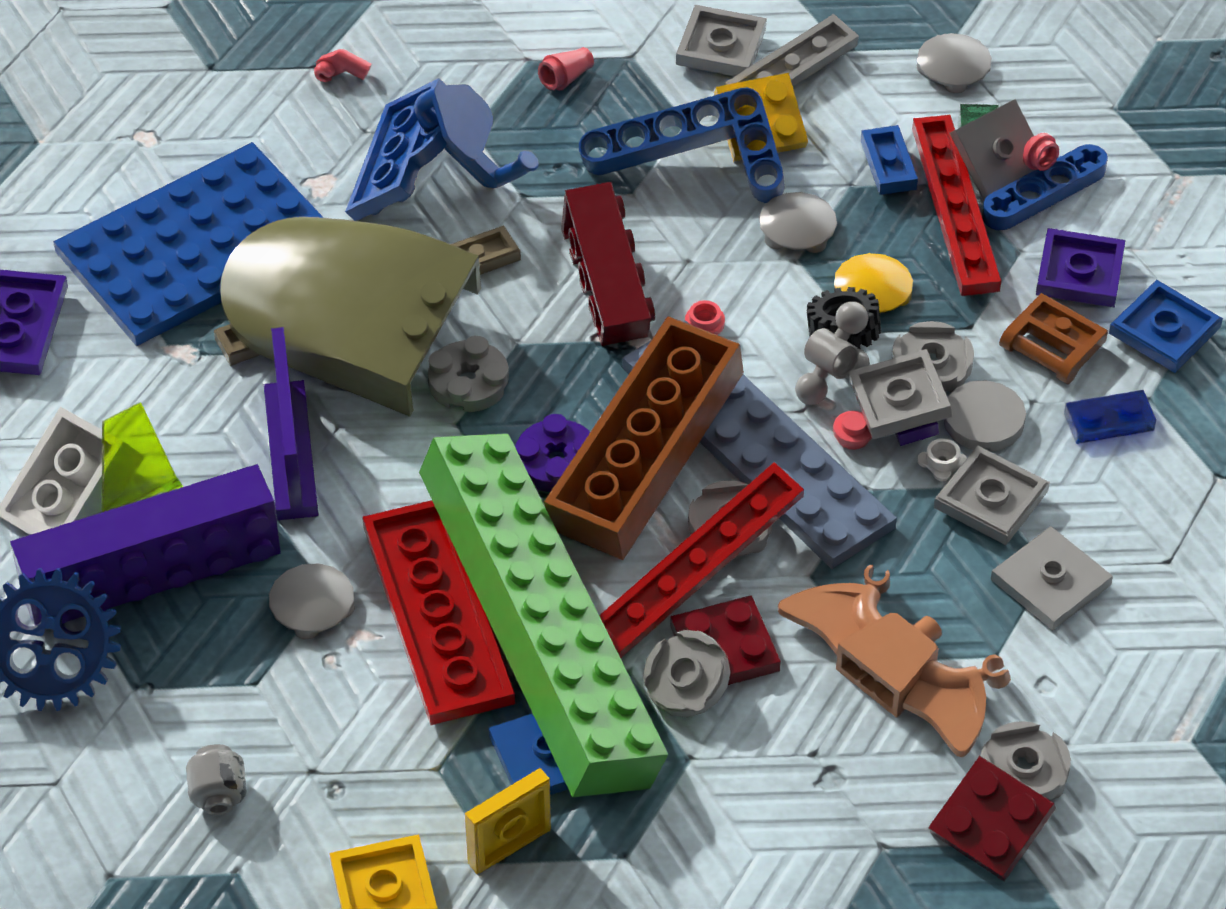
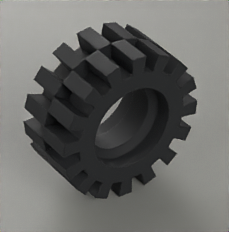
[806,287,881,349]

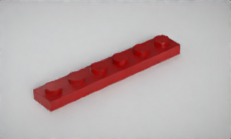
[912,114,1001,296]
[599,462,804,658]

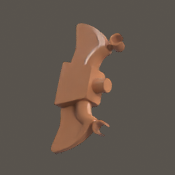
[778,565,1011,757]

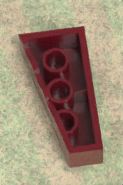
[561,182,655,346]

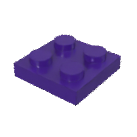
[1036,228,1126,308]

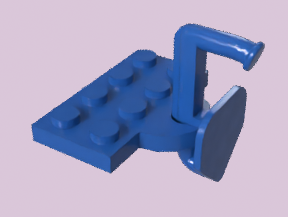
[345,78,539,221]

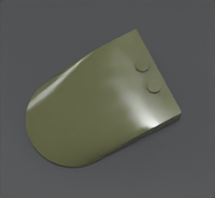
[220,217,481,417]

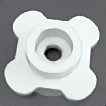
[918,439,967,481]

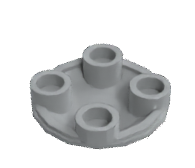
[916,33,992,93]
[759,192,837,253]
[269,563,355,639]

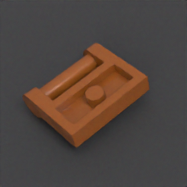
[999,293,1108,384]

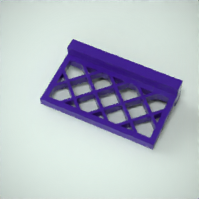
[263,327,319,521]

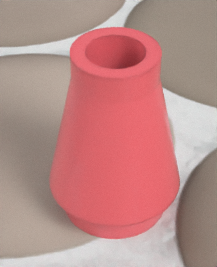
[538,47,594,90]

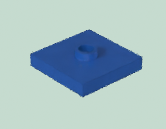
[1109,280,1223,373]
[489,713,568,795]

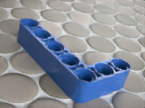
[579,87,785,203]

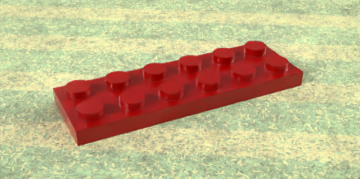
[362,500,515,726]

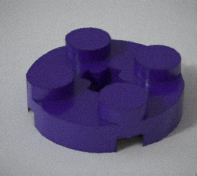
[515,414,590,492]

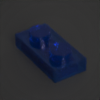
[1064,390,1156,444]

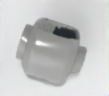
[186,744,247,815]

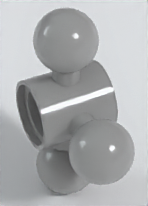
[795,302,870,405]

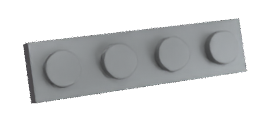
[725,14,859,87]

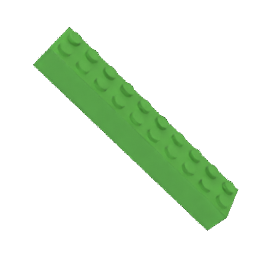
[419,434,668,797]

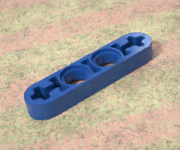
[982,144,1108,230]

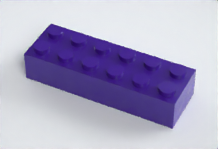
[10,464,281,626]

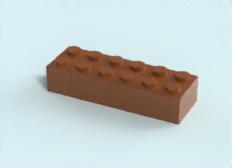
[544,316,744,560]

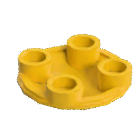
[834,253,913,313]

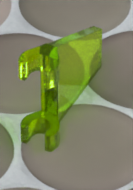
[101,402,183,513]

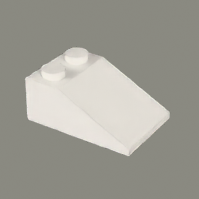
[0,407,144,535]

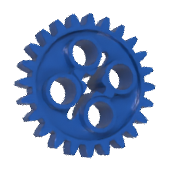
[0,568,121,711]

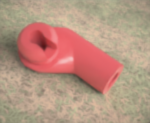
[314,49,372,82]

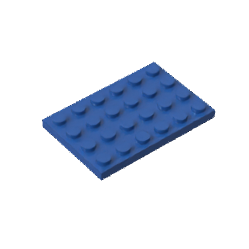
[53,142,324,346]

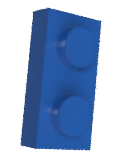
[861,125,918,195]

